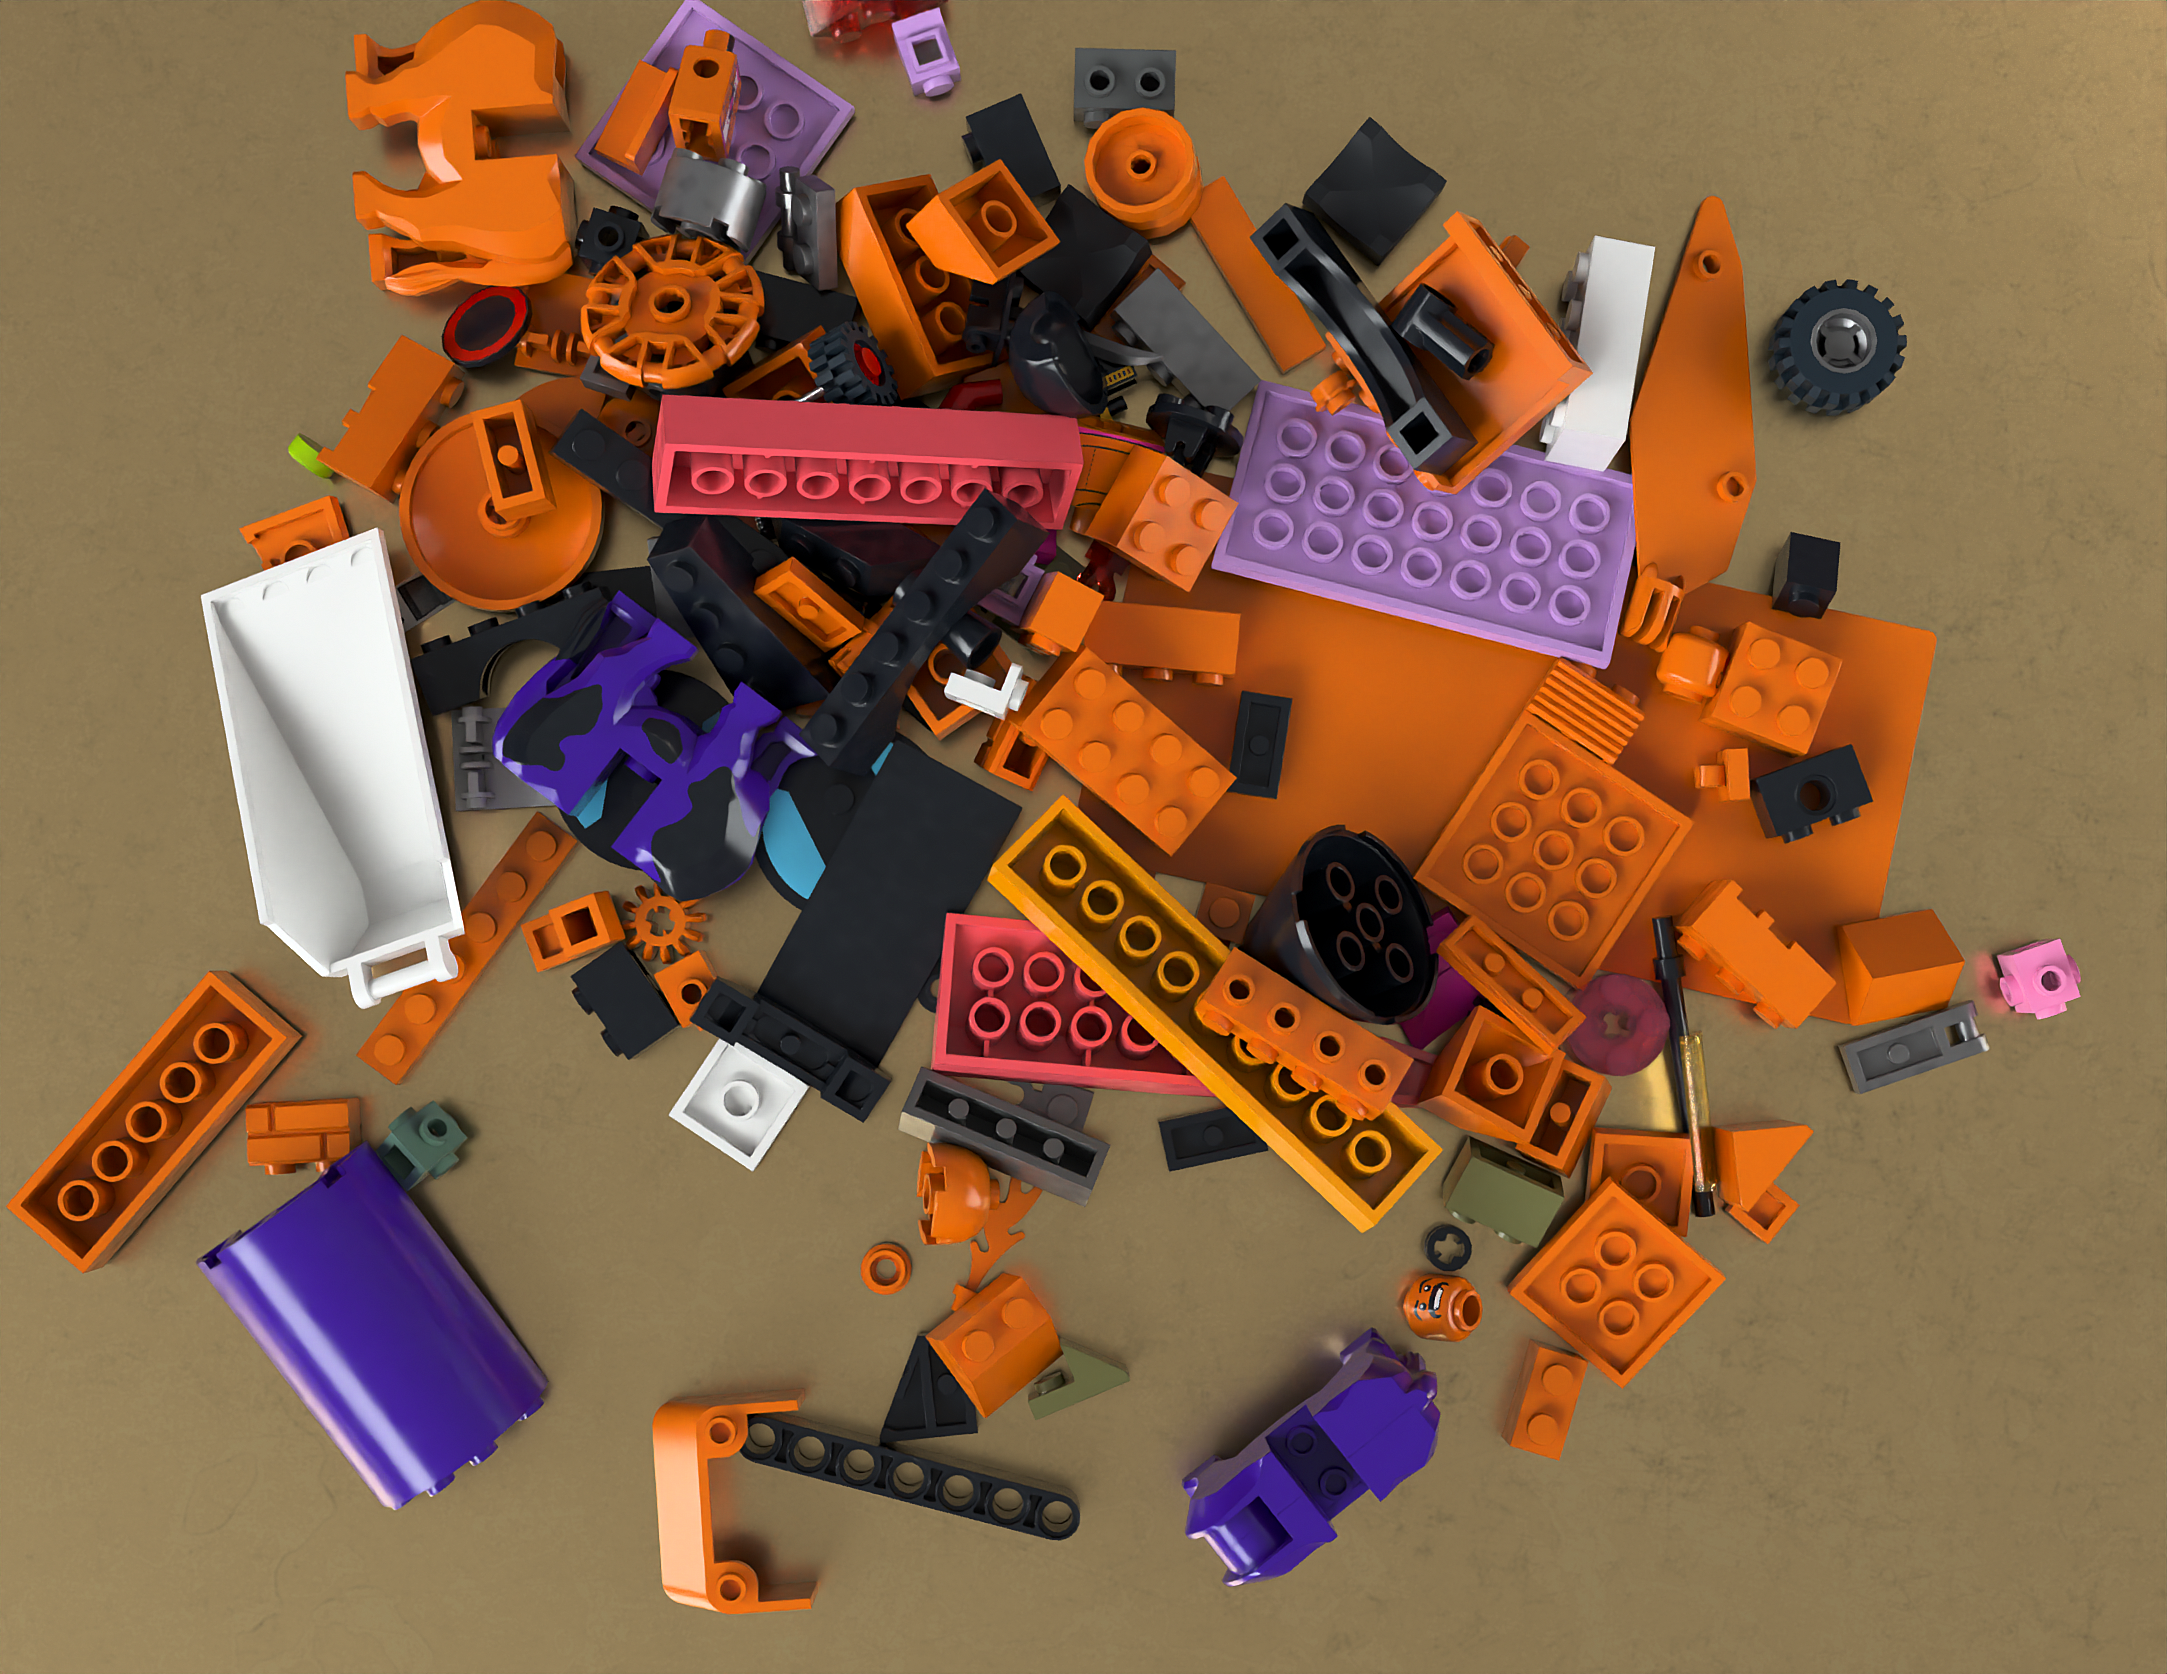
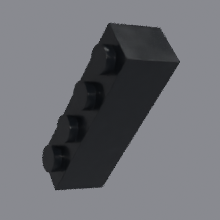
[666,259,862,354]

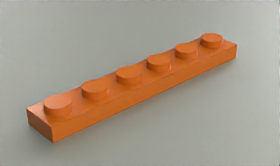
[356,811,580,1085]

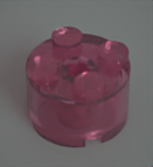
[1561,973,1670,1076]

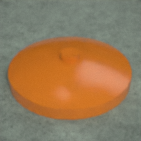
[399,413,605,612]

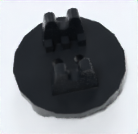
[1146,393,1244,478]

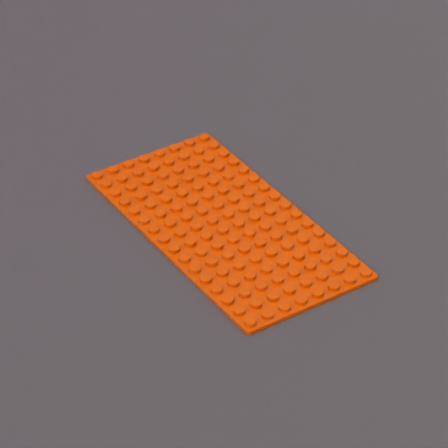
[1077,468,1937,1024]

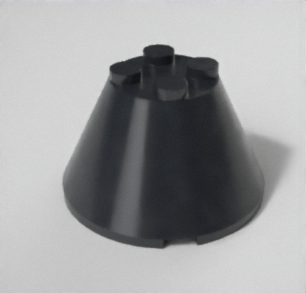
[1238,825,1439,1025]

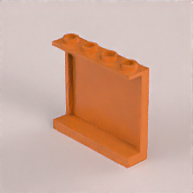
[1325,211,1593,495]

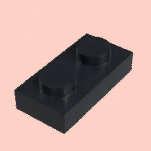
[1226,691,1292,800]
[1158,1106,1268,1172]

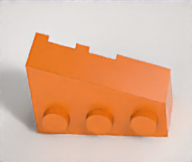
[316,335,465,504]
[1673,879,1837,1029]

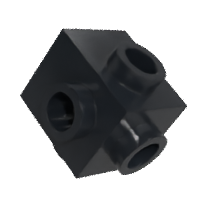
[575,206,650,279]

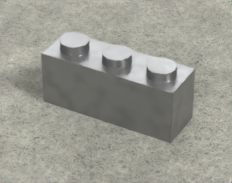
[1110,268,1261,411]

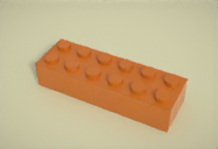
[6,970,302,1274]

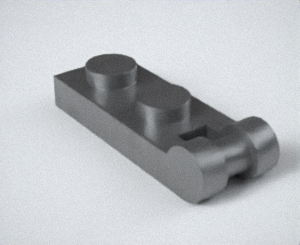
[1839,1000,1990,1094]

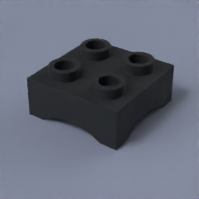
[1302,117,1447,266]
[1016,184,1152,332]

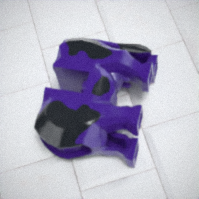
[492,590,818,902]

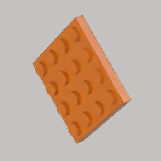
[1413,709,1695,991]

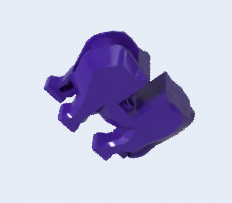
[1182,1327,1441,1587]

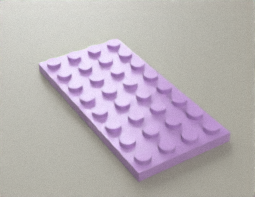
[1211,380,1636,669]

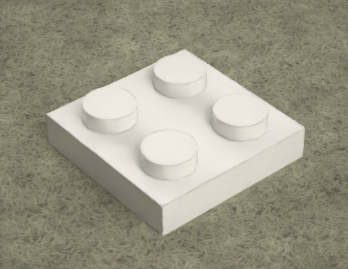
[669,1038,811,1171]

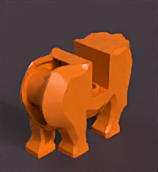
[345,0,578,297]

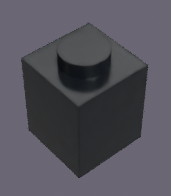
[1771,532,1841,619]

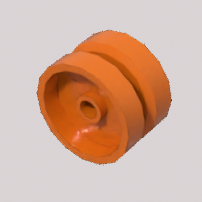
[1084,107,1204,239]

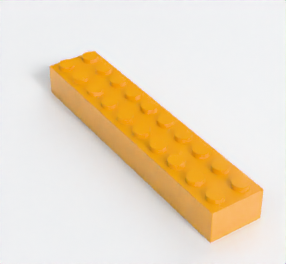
[987,794,1443,1233]

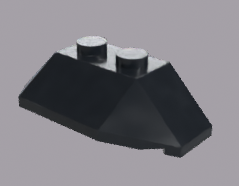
[771,517,941,604]

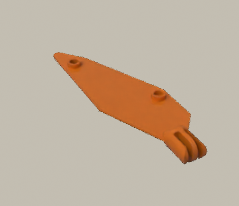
[1618,196,1757,653]

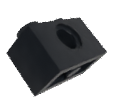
[1749,744,1873,844]

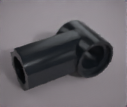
[1391,282,1495,380]

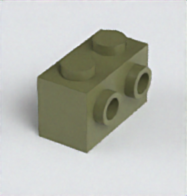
[1442,1136,1565,1248]

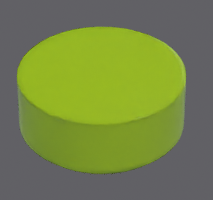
[288,433,334,479]

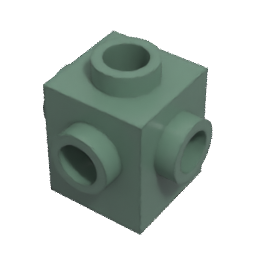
[375,1100,467,1192]

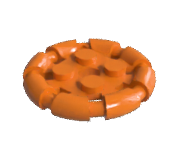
[581,233,765,390]

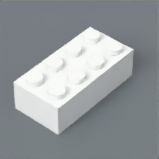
[1539,236,1655,472]

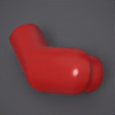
[937,379,1003,411]

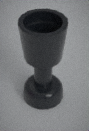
[892,569,1002,670]

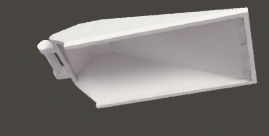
[201,527,465,1009]

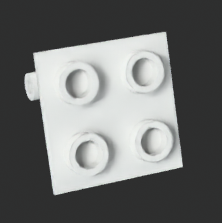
[451,706,556,811]

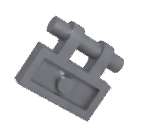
[775,166,838,291]

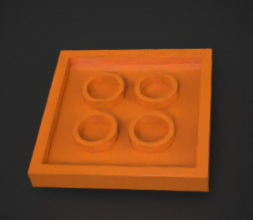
[1507,1176,1726,1389]

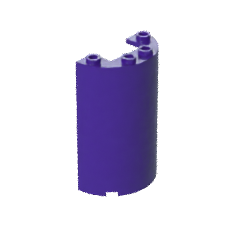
[196,1140,549,1510]

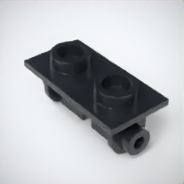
[962,270,1024,367]

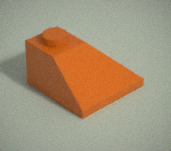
[1417,1005,1566,1145]

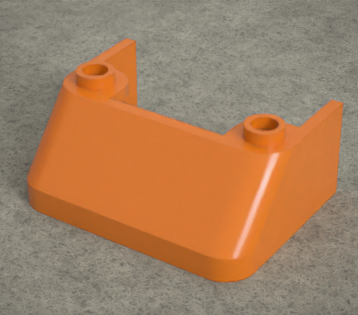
[652,1388,818,1614]

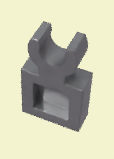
[1008,1081,1094,1133]

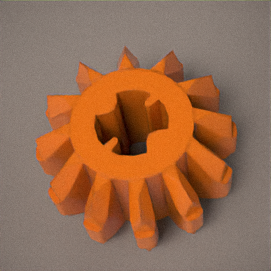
[620,882,707,964]

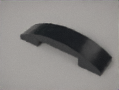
[689,976,891,1123]

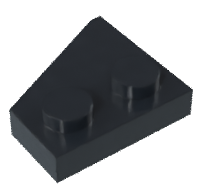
[880,1333,978,1443]

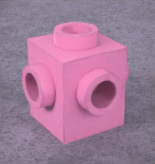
[1997,939,2081,1019]

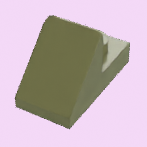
[1028,1337,1130,1420]

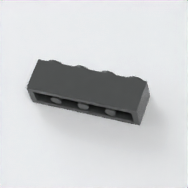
[898,1066,1110,1207]

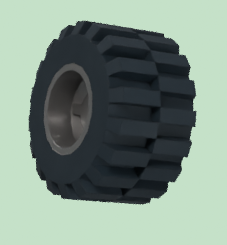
[1768,279,1907,416]

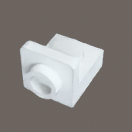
[944,662,1029,720]

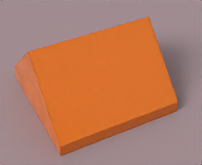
[1837,909,1965,1026]
[1711,1119,1814,1212]

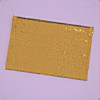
[1679,1031,1718,1192]

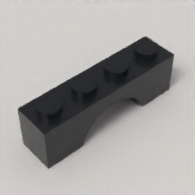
[410,581,612,717]

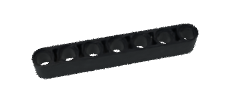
[739,1412,1080,1541]

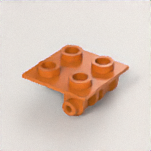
[514,273,593,377]

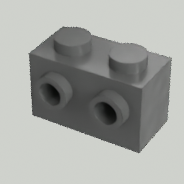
[1074,48,1176,129]

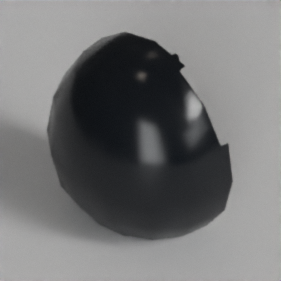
[1008,291,1108,419]

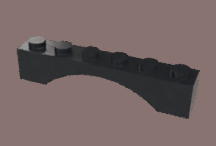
[1250,203,1478,475]
[548,409,810,575]
[799,488,1050,776]

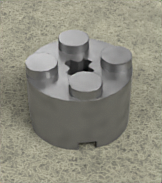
[650,148,767,253]

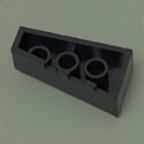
[647,514,841,711]

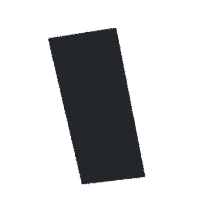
[757,740,1022,1068]

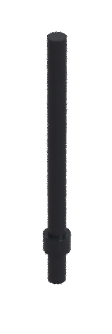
[1652,915,1715,1217]

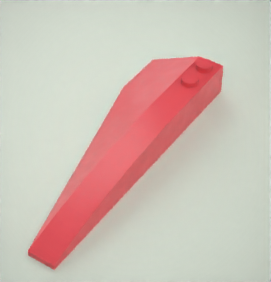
[931,913,1438,1108]

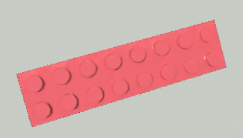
[652,394,1084,530]

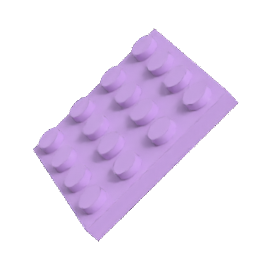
[575,0,855,265]

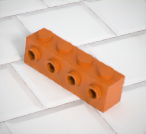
[1194,947,1414,1121]

